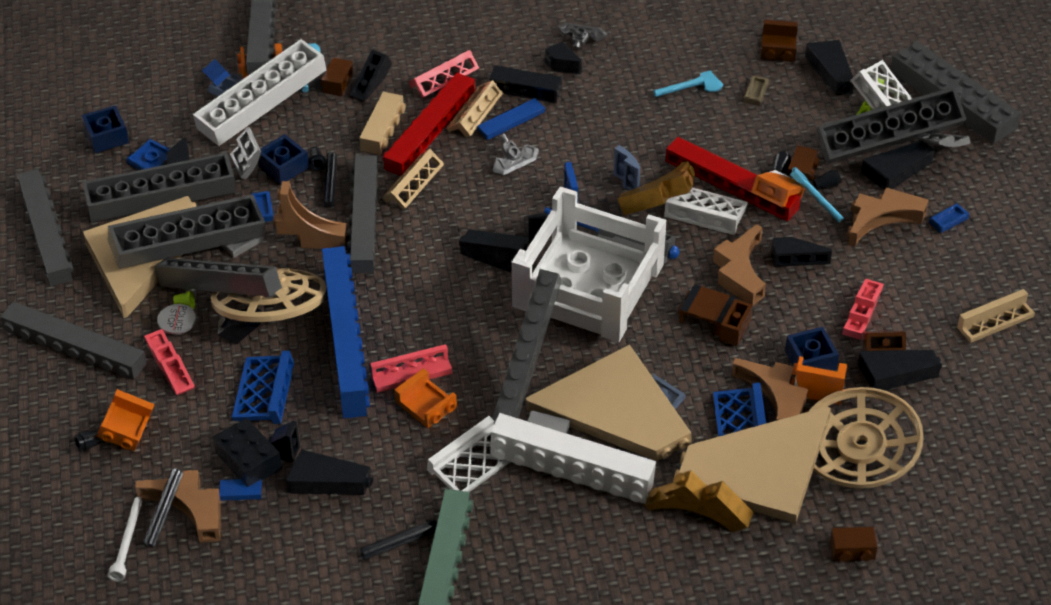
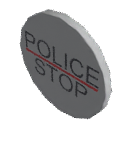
[157,304,196,335]

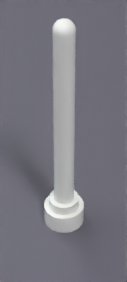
[108,497,142,582]

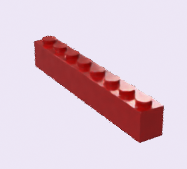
[383,73,475,176]
[665,137,801,222]

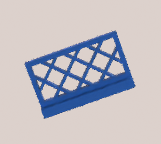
[232,351,295,424]
[713,383,766,437]

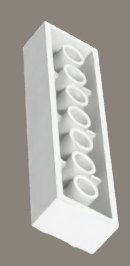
[193,39,327,146]
[490,413,656,504]

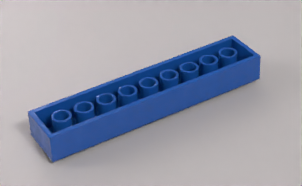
[322,246,370,419]

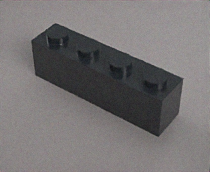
[489,65,562,104]

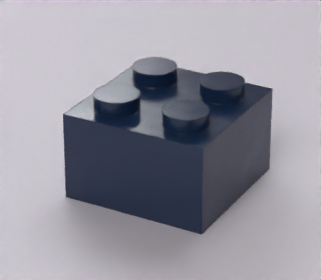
[81,105,129,153]
[258,134,309,185]
[785,327,839,371]

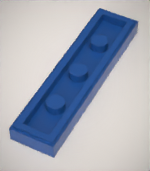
[477,98,545,140]

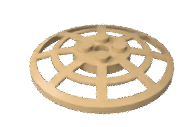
[211,268,327,322]
[809,387,924,488]

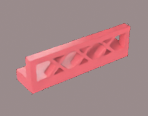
[408,50,479,98]
[370,344,452,393]

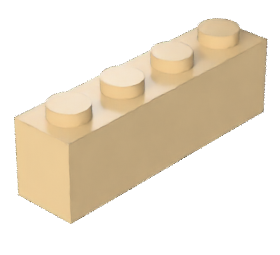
[360,92,406,155]

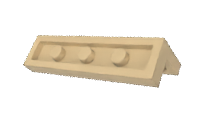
[447,80,503,138]
[382,149,444,210]
[957,289,1035,343]

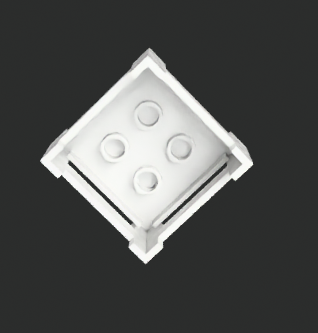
[512,187,666,342]

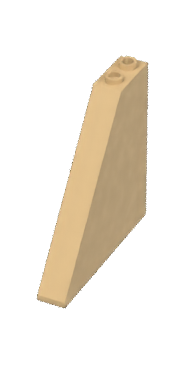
[83,196,196,318]
[526,344,692,461]
[674,407,831,524]

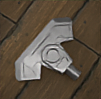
[557,22,607,51]
[492,134,539,176]

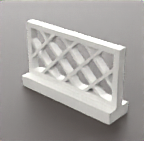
[850,60,912,110]
[664,188,748,235]
[427,416,510,492]

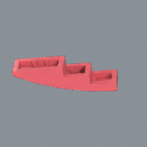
[842,279,884,340]
[144,329,195,395]

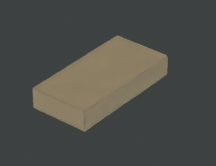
[743,76,769,106]

